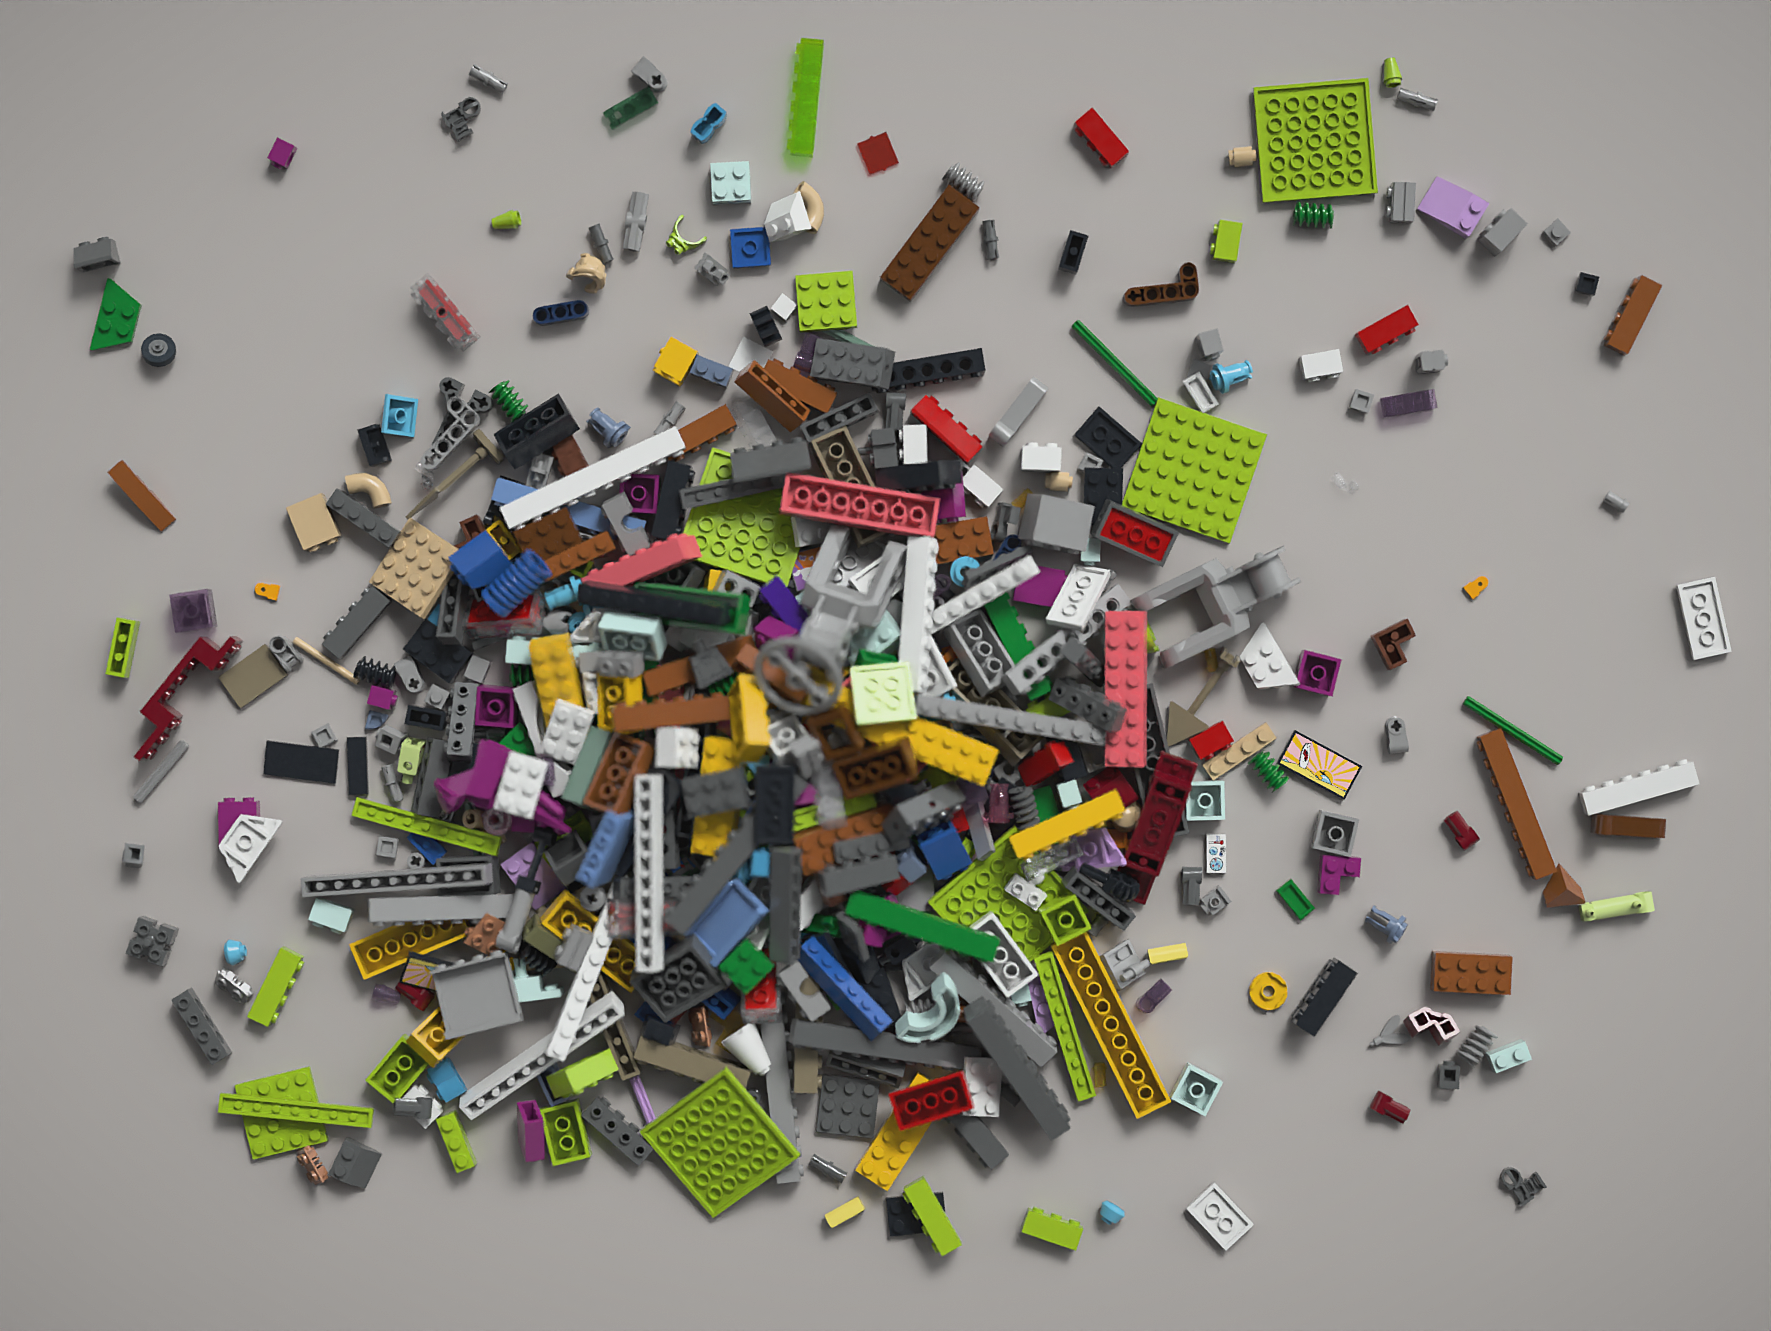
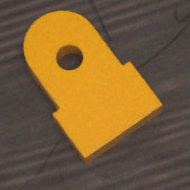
[1463,576,1488,599]
[255,583,280,601]

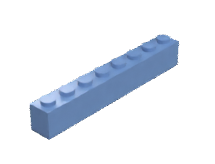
[491,478,646,540]

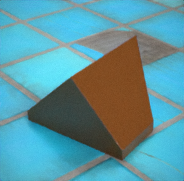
[1543,863,1585,908]

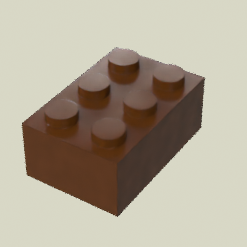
[513,507,584,564]

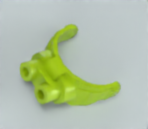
[666,215,707,255]

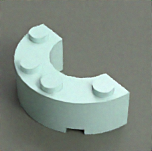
[895,972,960,1043]

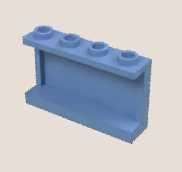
[576,808,636,888]
[684,878,769,967]

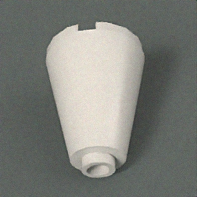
[722,1021,771,1076]

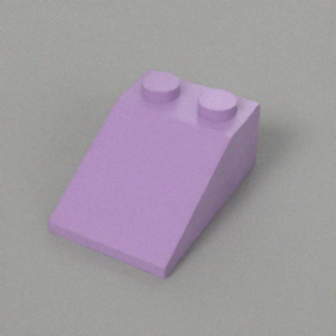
[1417,176,1489,239]
[501,841,567,910]

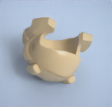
[566,253,606,294]
[1106,801,1142,832]

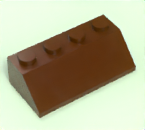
[832,736,917,800]

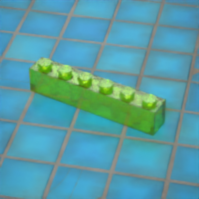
[787,38,824,157]

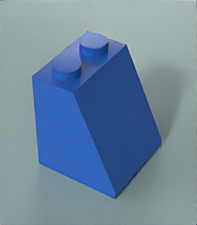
[448,531,511,589]
[916,820,972,880]

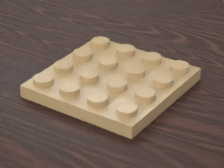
[369,518,459,619]

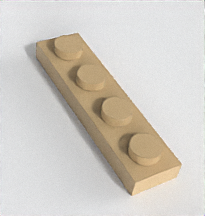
[1202,722,1276,781]

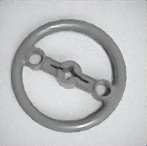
[754,637,843,715]

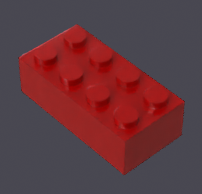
[888,1070,975,1131]

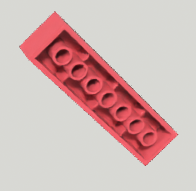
[779,473,940,538]
[1105,611,1147,767]

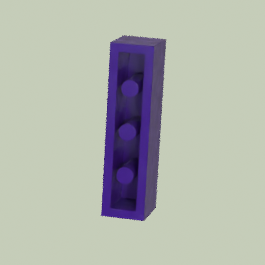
[758,575,810,638]

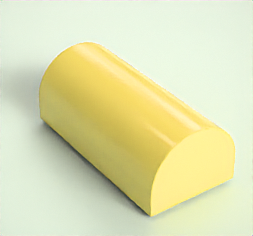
[1147,943,1188,965]
[825,1196,865,1228]

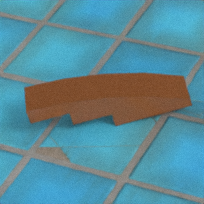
[107,460,176,532]

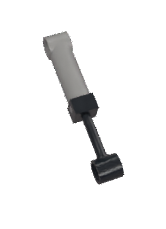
[496,825,558,953]

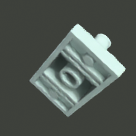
[513,958,564,1002]

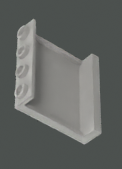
[430,950,524,1040]

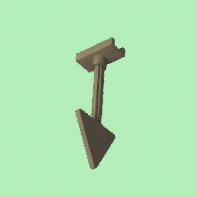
[406,428,505,520]
[1167,646,1240,747]

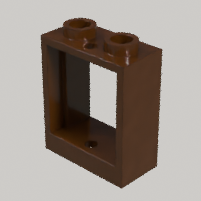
[807,702,865,762]

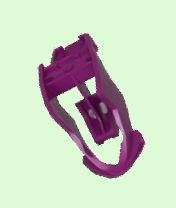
[433,740,572,835]

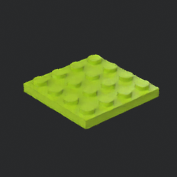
[235,1066,328,1160]

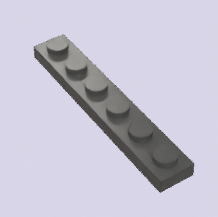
[678,472,792,509]

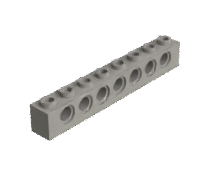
[1000,584,1131,695]

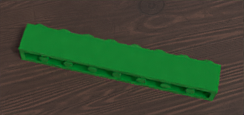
[845,890,1001,963]

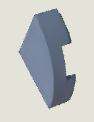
[365,710,389,729]

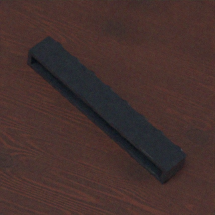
[577,580,731,625]

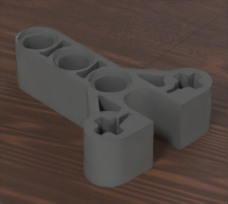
[432,377,493,455]

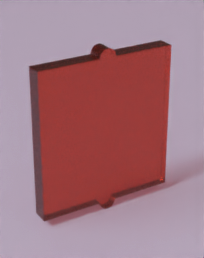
[857,132,899,175]

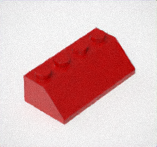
[910,395,983,464]

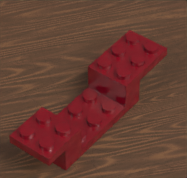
[133,636,243,761]
[1117,751,1198,905]

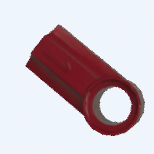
[1444,810,1480,851]
[394,982,435,1011]
[1369,1090,1411,1124]

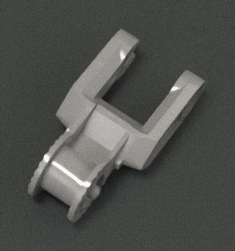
[793,524,908,681]
[1131,546,1301,669]

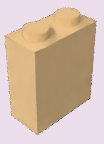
[286,493,342,553]

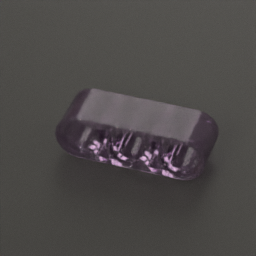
[1380,389,1438,418]

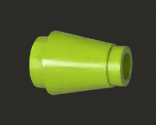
[1383,57,1403,88]
[492,210,521,229]

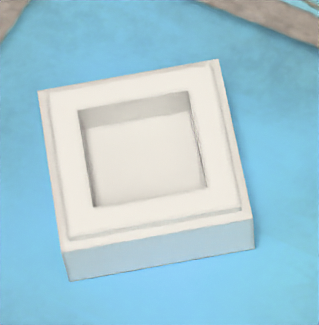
[771,293,798,320]

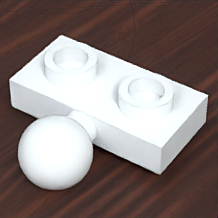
[1004,869,1047,911]

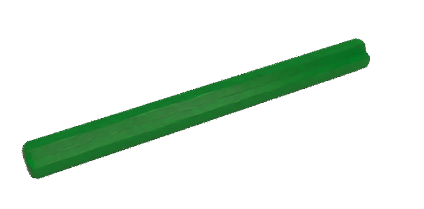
[1072,320,1158,406]
[1463,696,1563,765]

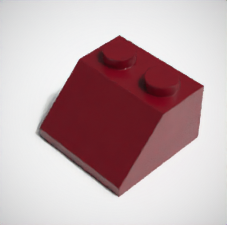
[1083,767,1139,820]

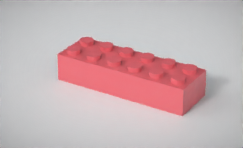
[581,533,702,587]

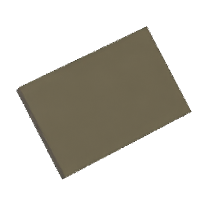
[218,644,288,708]

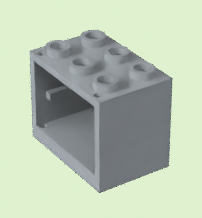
[1018,494,1095,554]

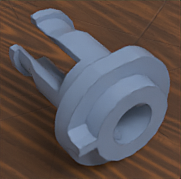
[586,407,631,448]
[1365,905,1408,944]

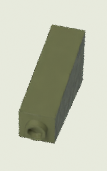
[523,914,577,974]

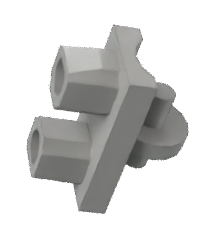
[694,253,730,286]
[526,454,554,489]

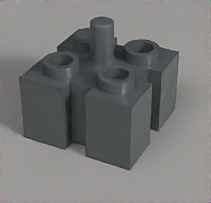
[858,427,898,469]
[125,916,179,966]

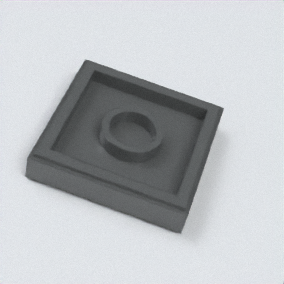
[836,911,869,961]

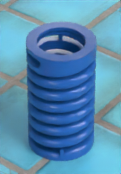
[482,549,551,617]

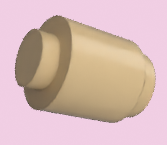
[1228,146,1256,167]
[1045,471,1073,492]

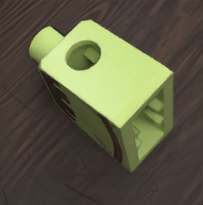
[397,737,426,784]

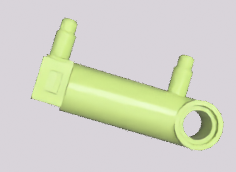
[1578,891,1655,921]

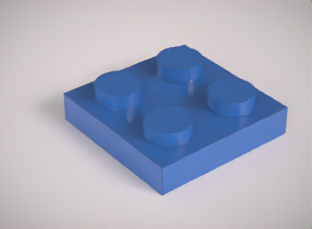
[730,227,771,268]

